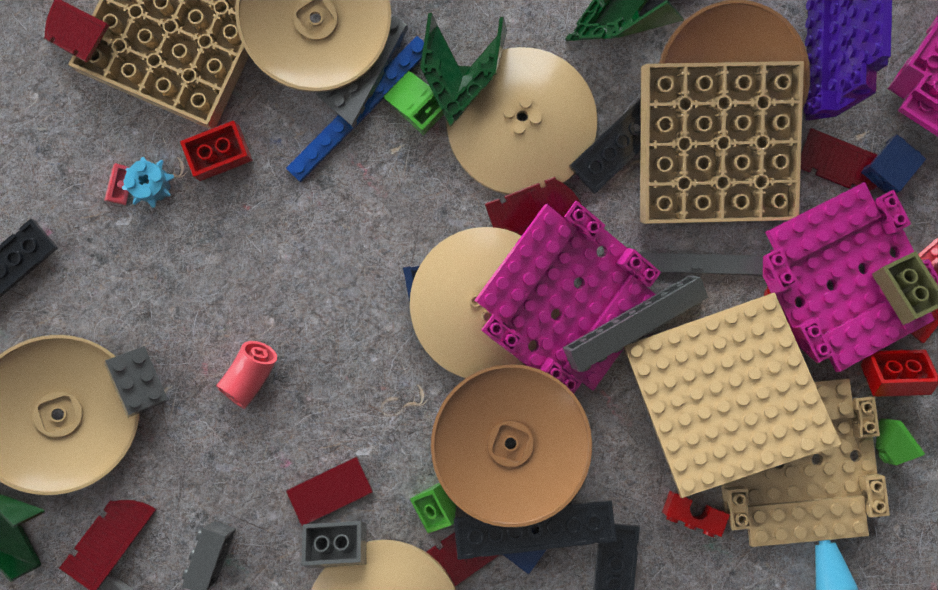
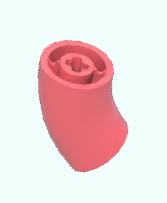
[216,341,277,409]

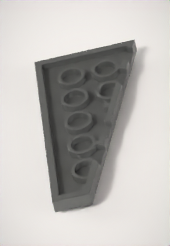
[316,15,408,128]

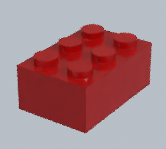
[180,120,253,181]
[861,350,938,397]

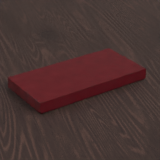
[286,456,373,526]

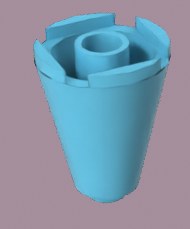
[815,540,858,590]

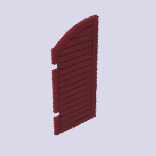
[44,0,110,63]
[801,128,877,191]
[485,176,582,235]
[59,500,157,590]
[426,532,499,586]

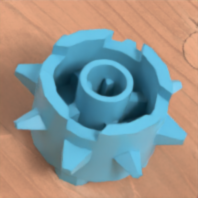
[122,157,174,208]

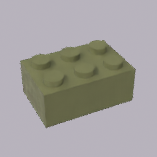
[872,251,938,325]

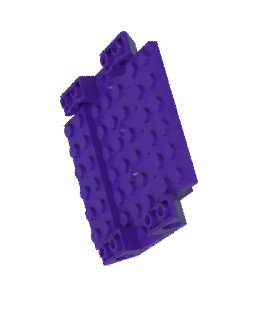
[803,0,892,121]

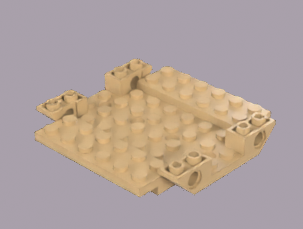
[721,379,890,547]

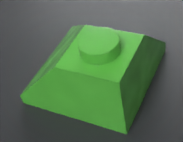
[875,418,925,465]
[410,483,456,533]

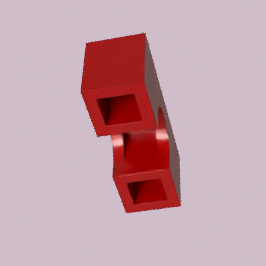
[662,491,730,538]

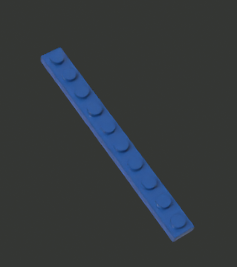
[286,36,424,182]

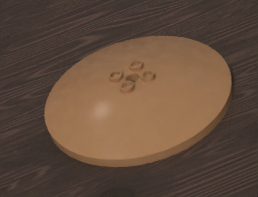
[659,0,810,110]
[431,364,592,527]

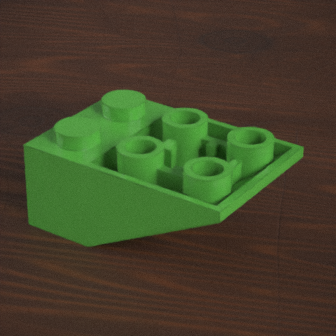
[383,71,444,136]

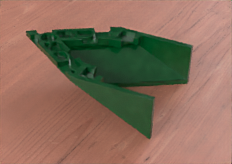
[565,0,684,41]
[420,13,507,127]
[0,494,45,582]

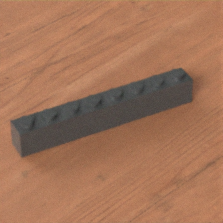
[563,275,709,372]

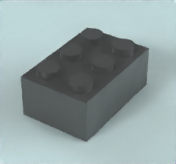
[105,346,168,418]
[182,521,236,590]
[301,521,367,568]

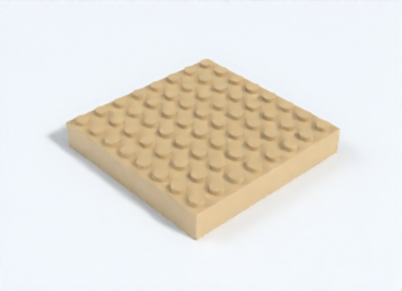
[68,0,249,129]
[640,61,804,224]
[624,292,841,498]

